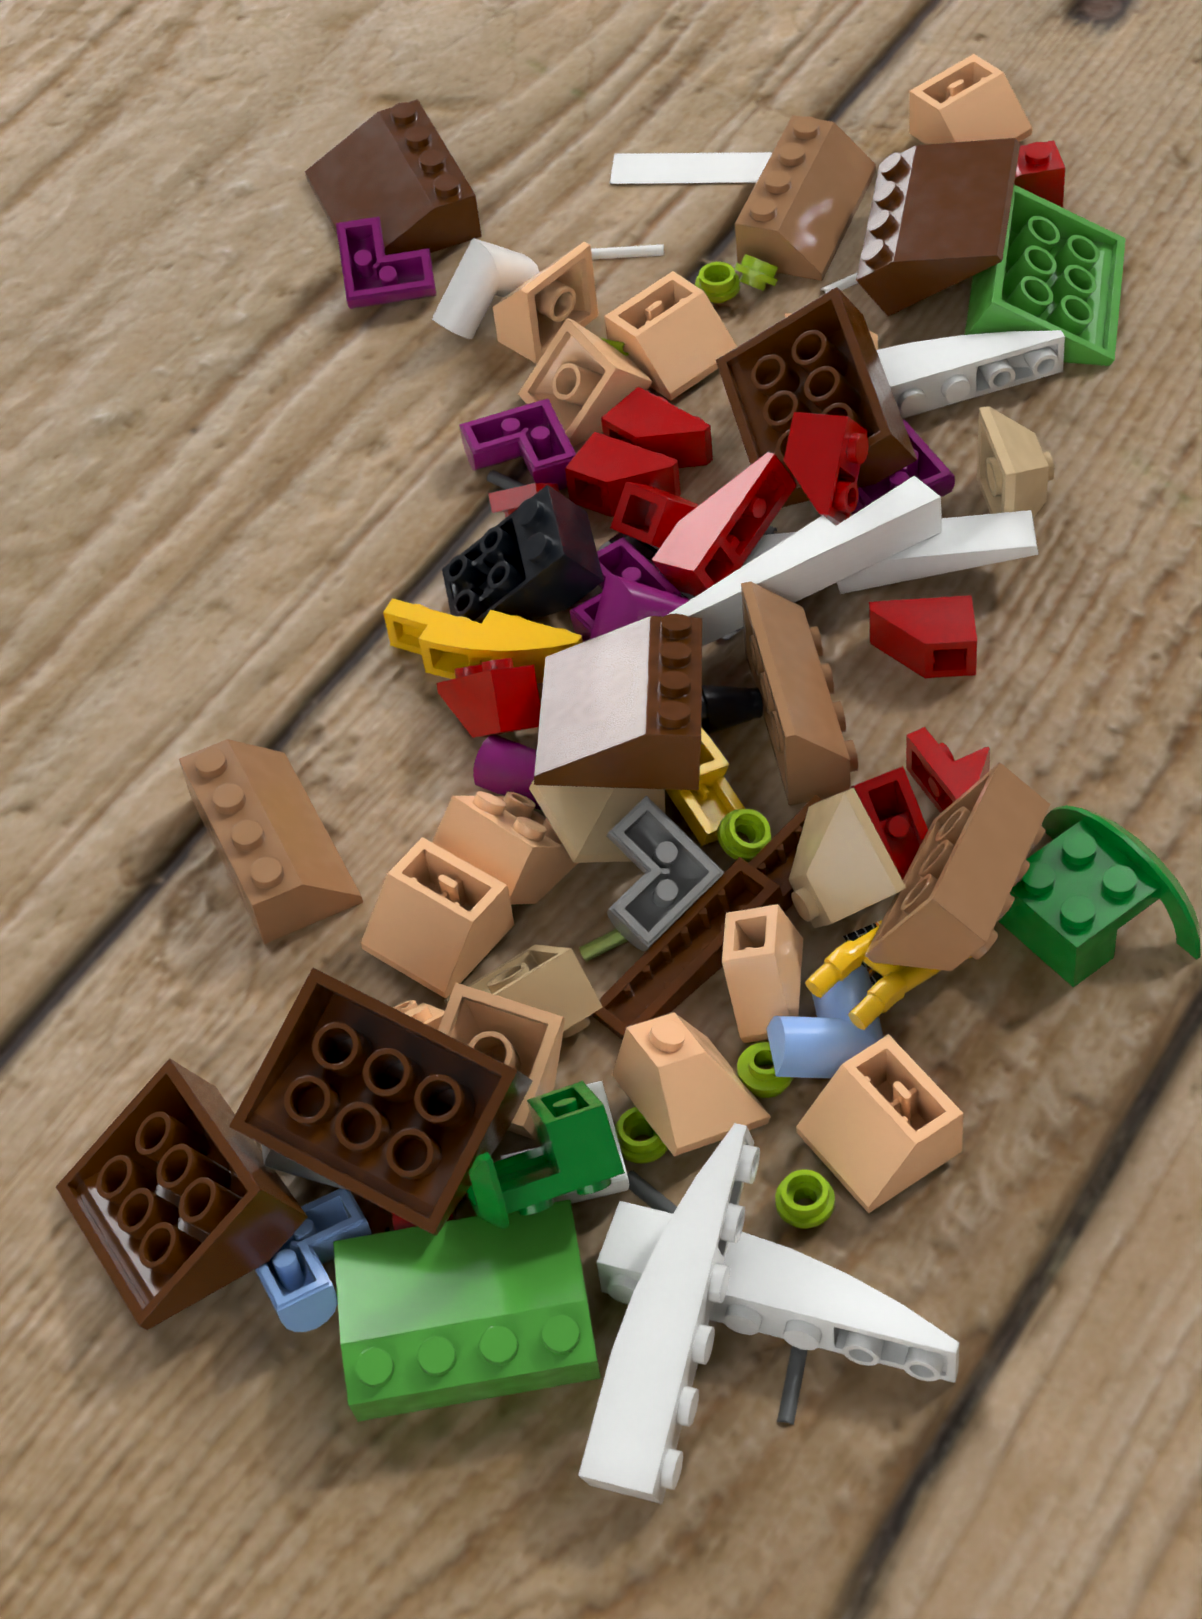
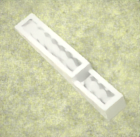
[669,476,942,646]
[742,510,1038,594]

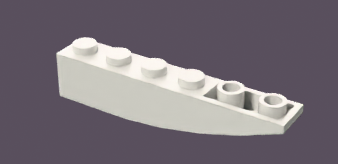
[876,330,1065,419]
[578,1123,760,1504]
[597,1201,959,1383]

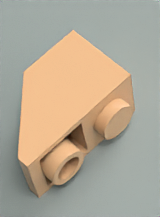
[722,904,803,1043]

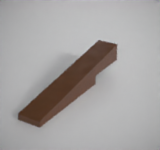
[591,795,823,1040]

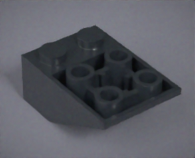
[442,485,604,623]

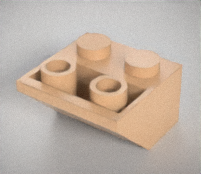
[909,54,1032,144]
[605,271,737,401]
[432,791,578,905]
[361,837,515,999]
[796,1034,963,1214]

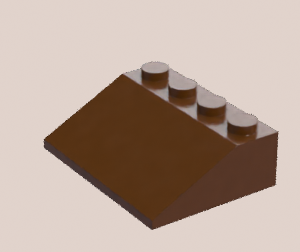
[305,99,482,255]
[856,138,1020,316]
[716,287,917,508]
[534,614,702,790]
[229,968,532,1236]
[56,1058,308,1330]

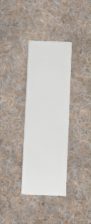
[610,152,773,184]

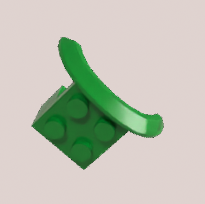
[998,805,1201,988]
[466,1081,625,1230]

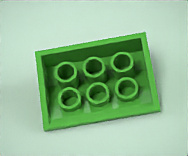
[965,185,1126,366]
[333,1199,601,1422]

